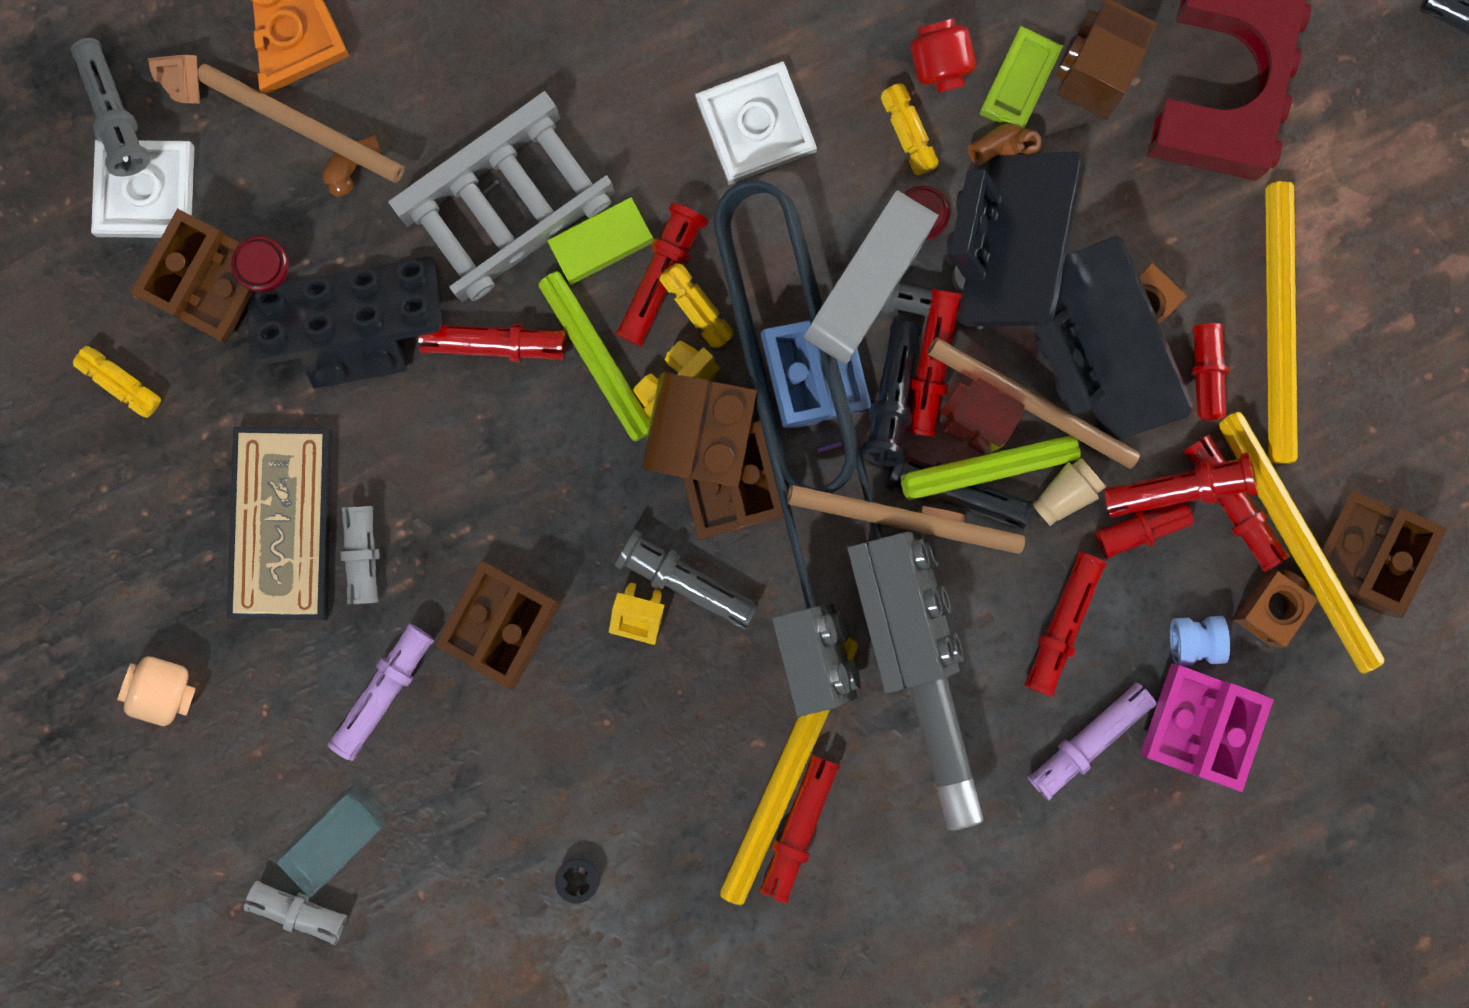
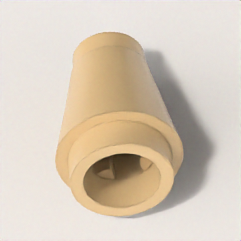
[1033,458,1106,526]

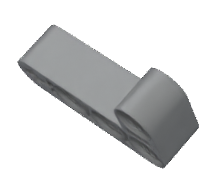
[804,190,939,365]

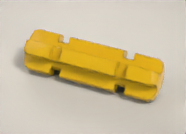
[881,83,939,175]
[660,263,734,348]
[73,346,161,418]

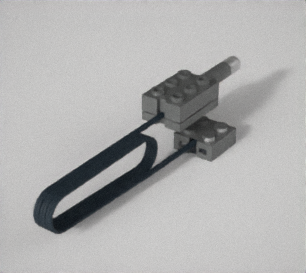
[714,180,984,830]

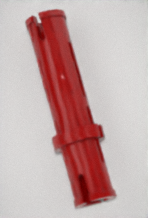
[905,288,962,436]
[419,324,566,363]
[1183,434,1290,572]
[1024,552,1107,697]
[758,755,841,903]

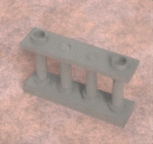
[388,91,615,303]

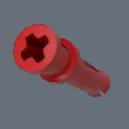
[615,202,709,347]
[1104,452,1259,518]

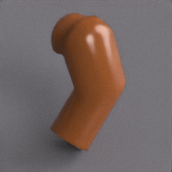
[967,124,1042,165]
[322,135,383,197]

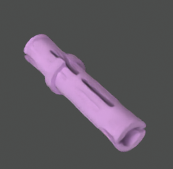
[327,623,435,761]
[1028,682,1157,801]

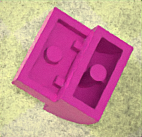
[1140,663,1274,792]

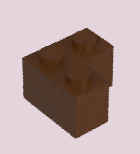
[1055,0,1158,120]

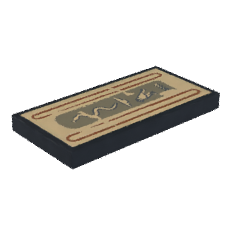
[227,427,332,620]

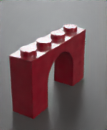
[1147,0,1311,181]

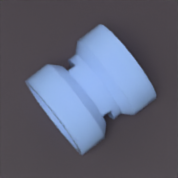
[1170,616,1230,666]

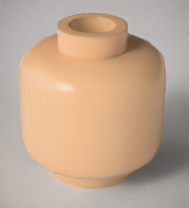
[117,656,196,726]

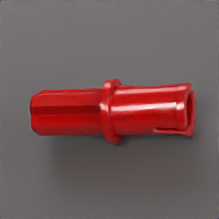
[1190,323,1230,421]
[1095,502,1194,560]

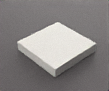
[695,61,817,185]
[91,140,194,238]

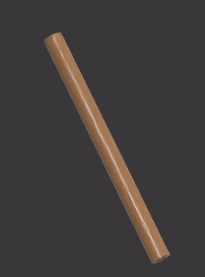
[198,64,404,183]
[927,337,1140,469]
[787,485,1025,554]

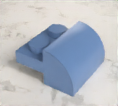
[760,320,871,428]

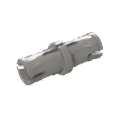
[340,506,380,604]
[244,881,348,945]

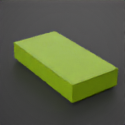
[979,26,1063,130]
[547,197,653,285]

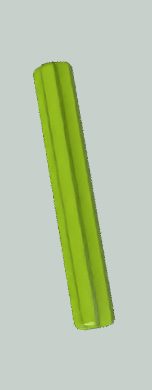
[538,271,650,441]
[901,435,1081,500]

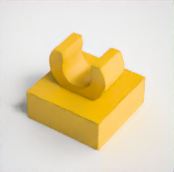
[609,583,664,645]

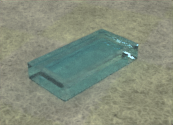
[277,793,383,898]

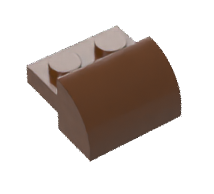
[131,208,254,344]
[641,372,757,487]
[683,421,784,540]
[1322,490,1447,618]
[435,561,561,690]

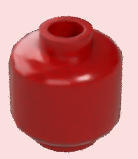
[910,18,977,93]

